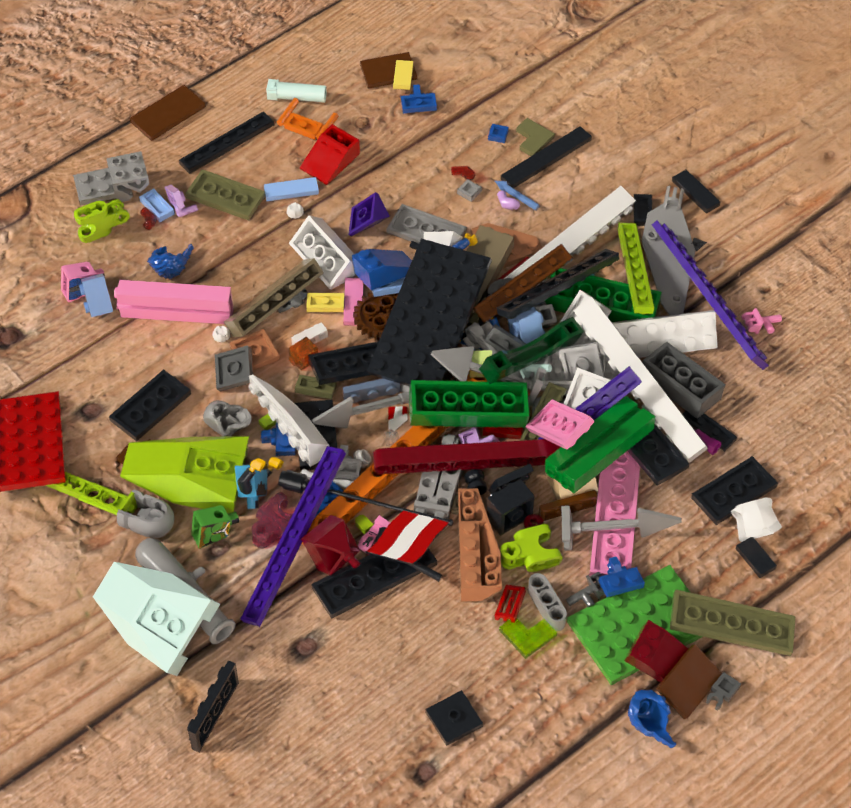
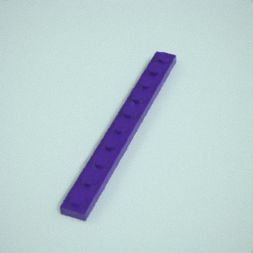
[240,446,346,627]

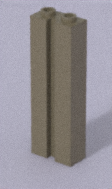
[464,225,514,331]

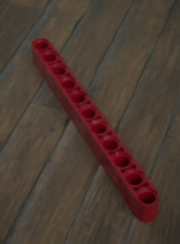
[373,439,560,474]

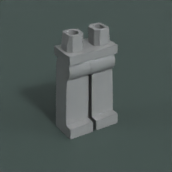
[414,470,463,520]

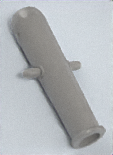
[135,538,236,644]

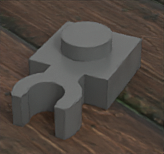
[706,672,741,710]

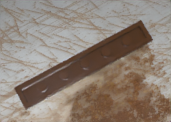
[473,244,573,324]

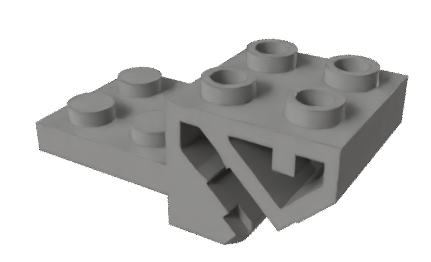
[73,151,149,206]

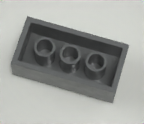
[642,342,726,419]

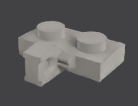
[334,445,362,480]

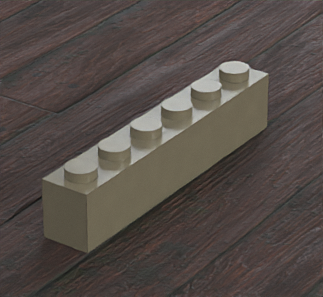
[224,258,324,337]

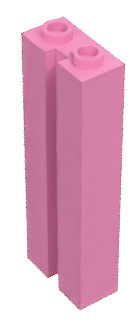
[114,280,233,324]

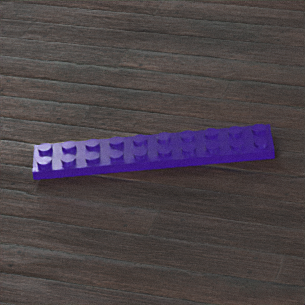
[651,220,769,370]

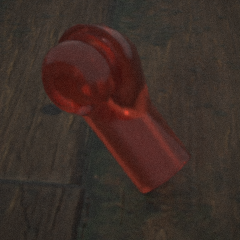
[451,166,475,180]

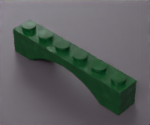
[479,317,584,384]

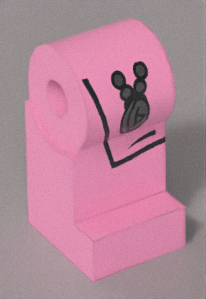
[358,515,390,555]

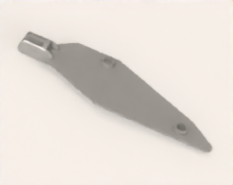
[642,186,695,316]

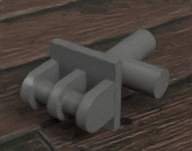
[566,572,605,607]

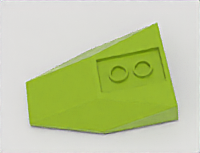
[120,436,249,513]

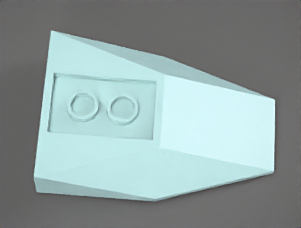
[93,562,220,676]

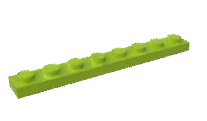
[617,223,654,314]

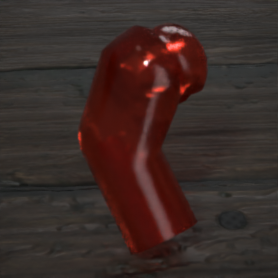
[140,207,157,230]

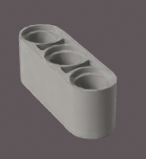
[528,573,567,631]

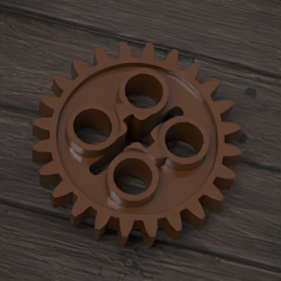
[353,292,399,341]

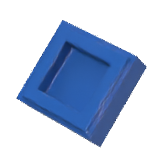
[488,124,509,143]

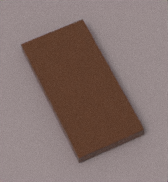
[130,85,206,141]

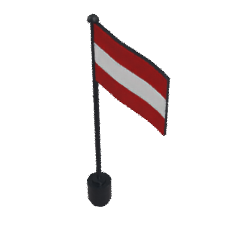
[278,470,454,565]

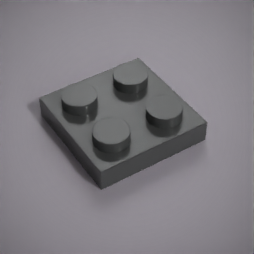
[215,345,253,391]

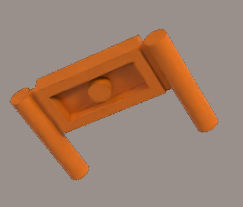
[277,98,339,140]

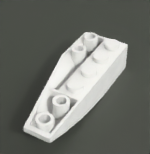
[248,374,329,467]

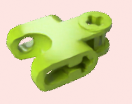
[74,199,130,243]
[500,524,563,572]

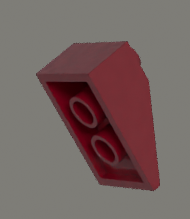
[624,620,688,682]

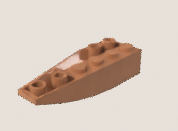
[458,488,502,602]

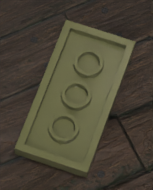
[185,169,265,221]

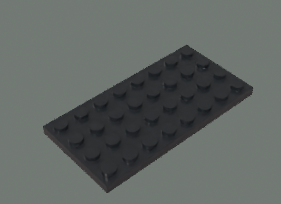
[367,238,492,387]

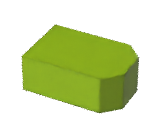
[258,414,276,430]
[355,515,374,534]

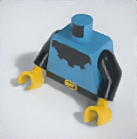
[235,457,284,509]

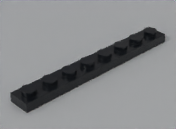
[497,249,619,319]

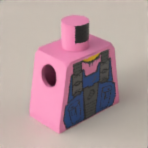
[61,262,105,303]

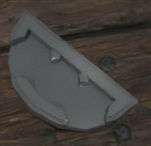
[278,288,308,313]

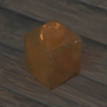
[288,336,318,371]

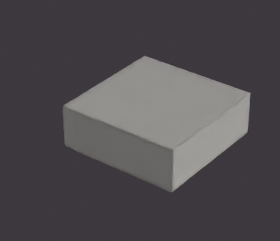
[457,179,482,202]

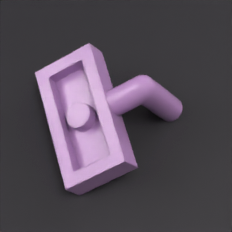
[165,185,198,217]

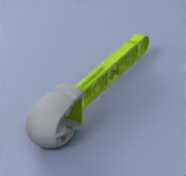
[45,472,174,538]

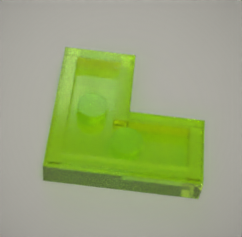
[499,618,557,659]

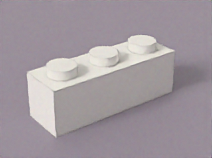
[291,322,328,352]

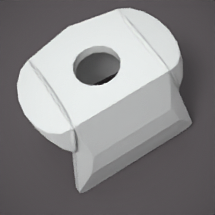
[731,497,782,542]

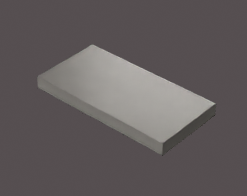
[386,204,467,243]

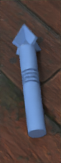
[495,181,540,211]

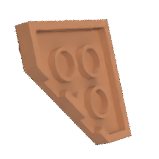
[472,223,543,269]

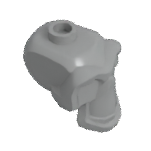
[203,400,252,437]

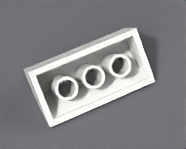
[289,215,355,290]

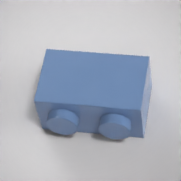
[79,274,113,317]

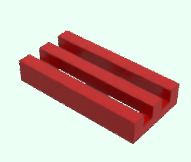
[494,584,526,623]

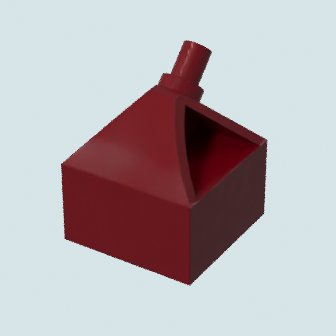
[301,515,360,576]

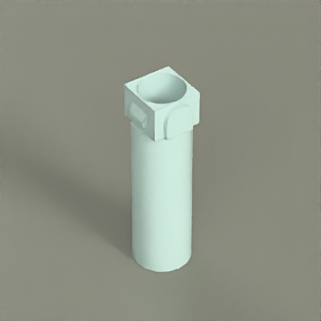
[266,79,327,103]

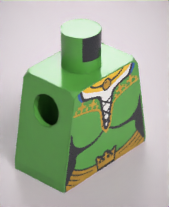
[191,505,239,549]

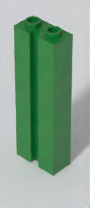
[545,396,655,494]

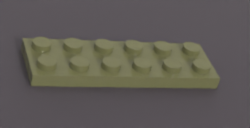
[670,590,795,656]

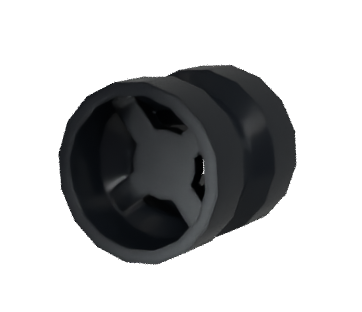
[464,469,488,495]

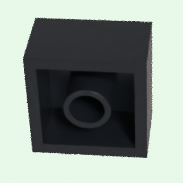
[487,479,535,536]

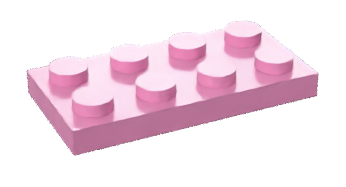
[525,399,594,450]

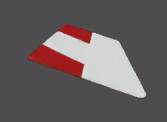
[388,406,408,434]

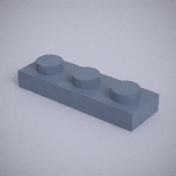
[343,379,401,403]

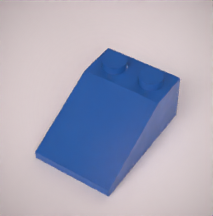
[352,249,412,291]

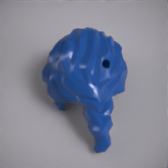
[147,244,194,279]
[628,689,676,748]

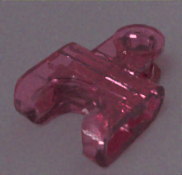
[252,492,293,549]

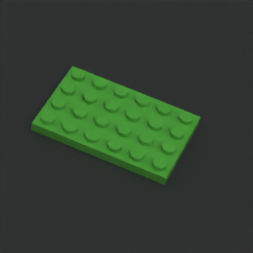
[567,565,702,685]

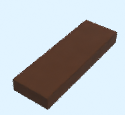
[538,490,598,521]

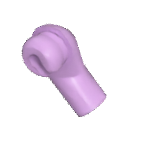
[497,191,520,210]

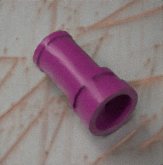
[695,429,721,455]

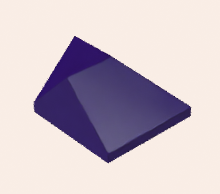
[348,192,390,237]

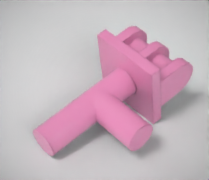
[741,308,782,334]

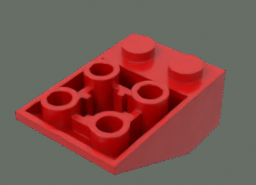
[300,124,360,185]

